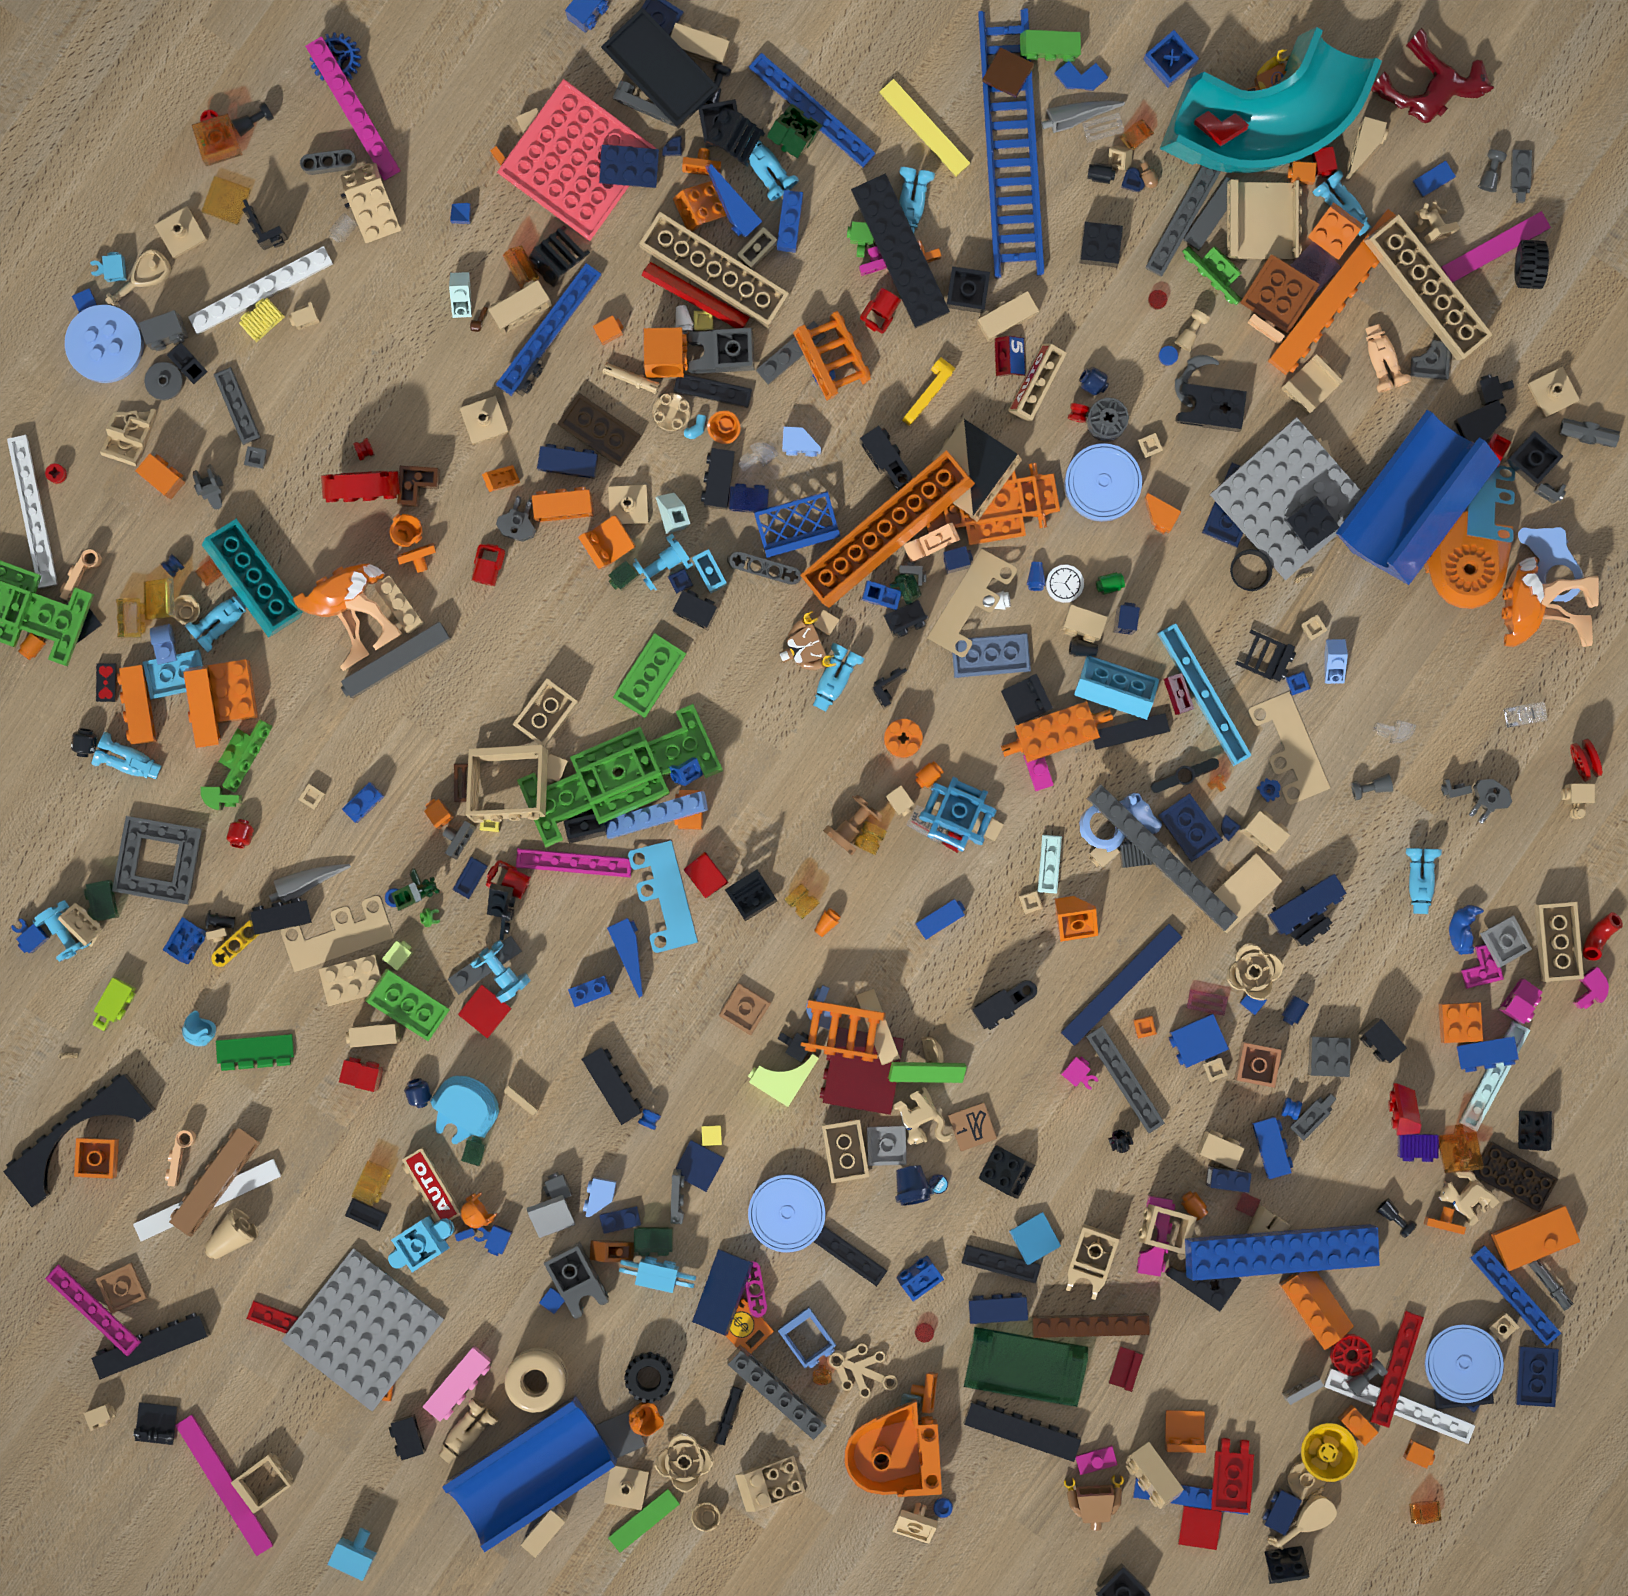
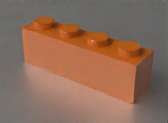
[117,665,157,745]

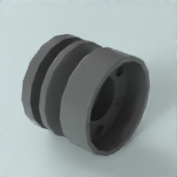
[1086,397,1129,442]

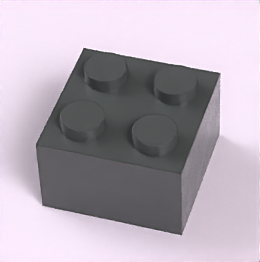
[138,310,189,351]
[1308,1036,1351,1077]

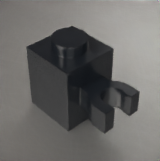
[1476,374,1514,405]
[778,1031,809,1063]

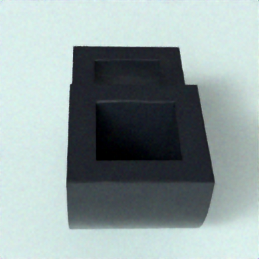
[166,341,208,384]

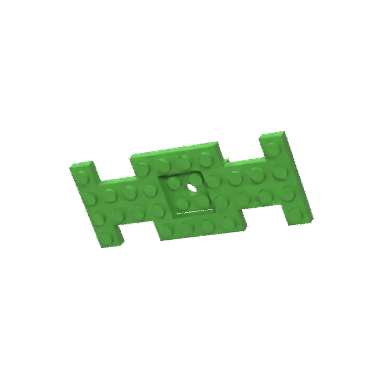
[0,561,94,667]
[517,704,723,847]

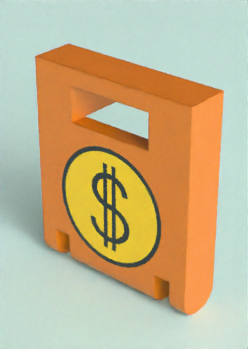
[726,1298,775,1354]

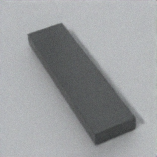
[1183,177,1231,251]
[213,367,261,445]

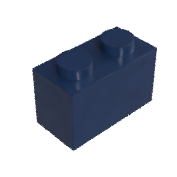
[942,546,973,574]
[1261,1488,1302,1535]

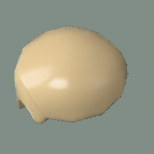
[171,594,200,625]
[691,1502,721,1532]

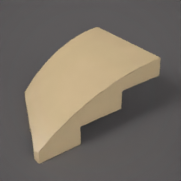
[100,409,156,467]

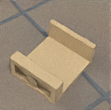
[1281,354,1343,415]

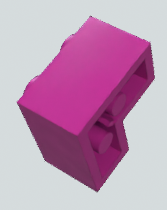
[1498,978,1543,1024]

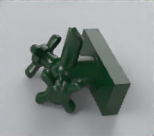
[391,868,440,911]

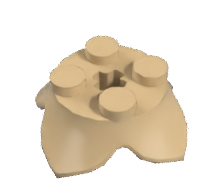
[1227,943,1284,1000]
[654,1433,714,1493]

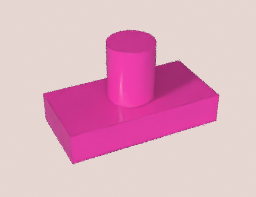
[859,246,887,276]
[1023,755,1054,792]
[1076,1445,1118,1475]

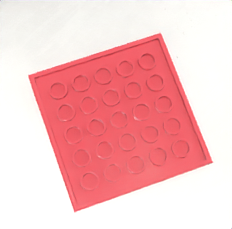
[496,79,656,241]

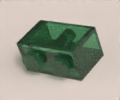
[84,880,119,922]

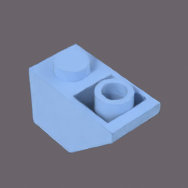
[782,427,821,457]
[1324,639,1348,684]
[583,1177,617,1217]

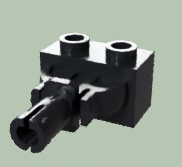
[564,809,606,844]

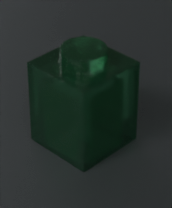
[608,561,639,591]

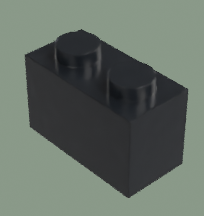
[389,1414,426,1461]

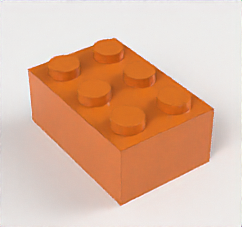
[532,487,594,522]
[208,659,258,723]

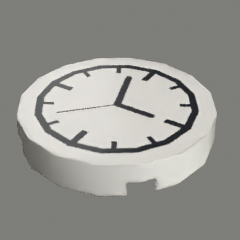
[1046,565,1084,603]

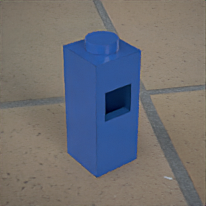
[915,899,966,940]

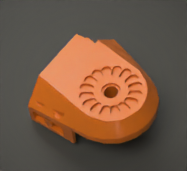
[1424,511,1513,609]
[845,1400,942,1497]

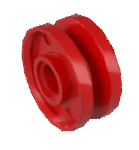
[1570,738,1603,782]
[1330,1334,1373,1376]

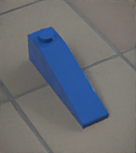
[705,164,762,237]
[607,918,643,998]

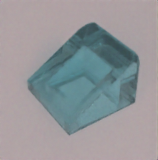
[900,1393,922,1412]

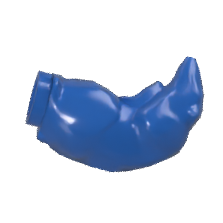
[1449,905,1484,955]

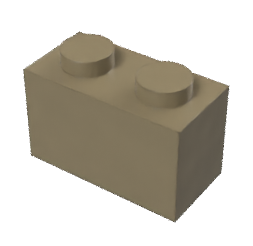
[737,227,777,270]

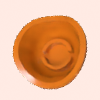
[707,411,741,444]

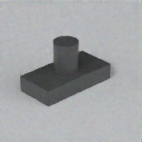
[443,821,477,860]

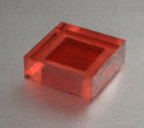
[1235,1192,1261,1217]

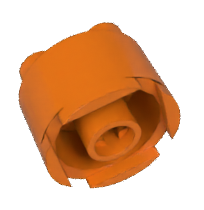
[884,719,923,758]

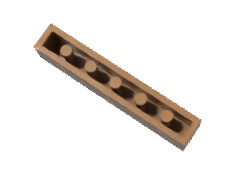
[169,1127,261,1237]

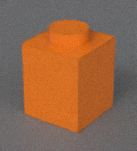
[1287,161,1316,185]
[593,315,624,345]
[1403,1439,1435,1469]

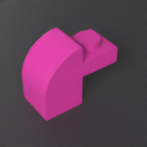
[1573,967,1609,1009]

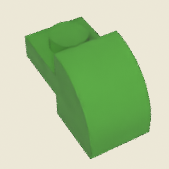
[200,787,242,811]

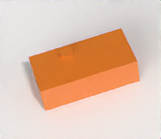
[183,665,221,748]
[1490,1204,1580,1271]

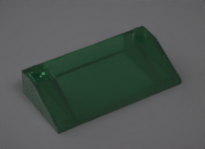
[964,1327,1088,1407]

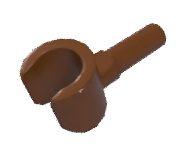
[470,306,488,332]

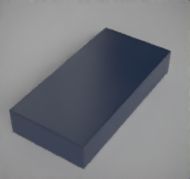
[452,856,488,899]

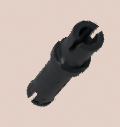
[713,1386,743,1446]

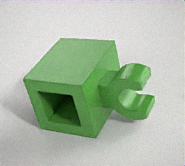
[847,221,873,258]

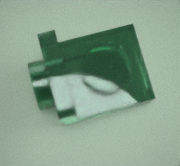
[890,574,922,604]
[461,1136,487,1166]

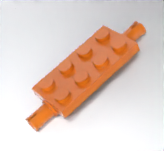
[1001,701,1113,763]

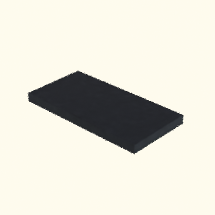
[601,7,720,128]

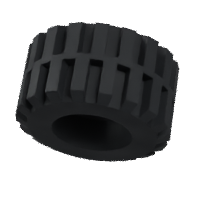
[1514,240,1549,289]
[624,1352,674,1403]

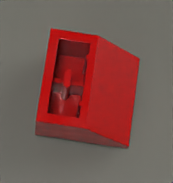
[1388,1083,1421,1136]

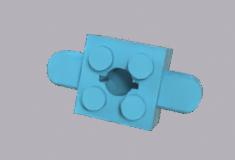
[388,1216,454,1272]
[619,1256,696,1293]

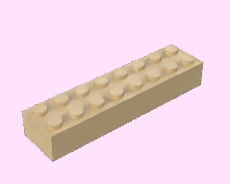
[639,212,789,329]
[1364,214,1493,360]

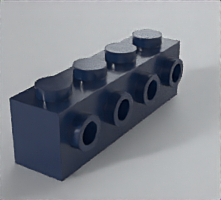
[1267,874,1347,935]

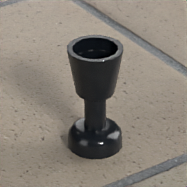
[706,63,732,104]
[231,102,274,137]
[1376,1198,1417,1238]

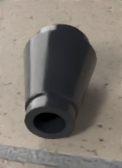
[1069,638,1098,657]

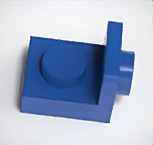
[669,757,703,786]

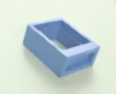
[778,1306,836,1368]

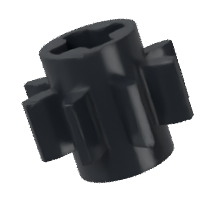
[1108,1129,1134,1153]

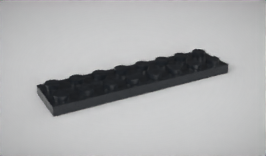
[851,173,950,329]

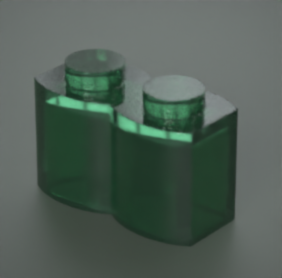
[634,1227,673,1256]

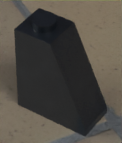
[1454,400,1507,443]

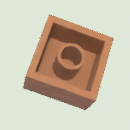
[1234,1042,1282,1088]

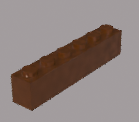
[1032,1313,1150,1338]

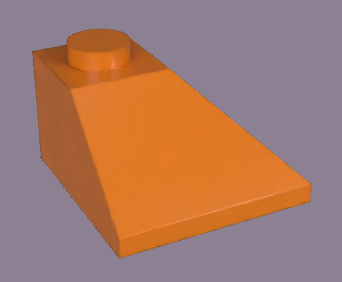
[1055,896,1098,942]

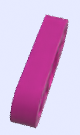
[745,1261,767,1318]

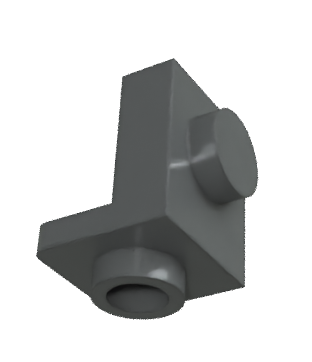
[899,562,926,587]

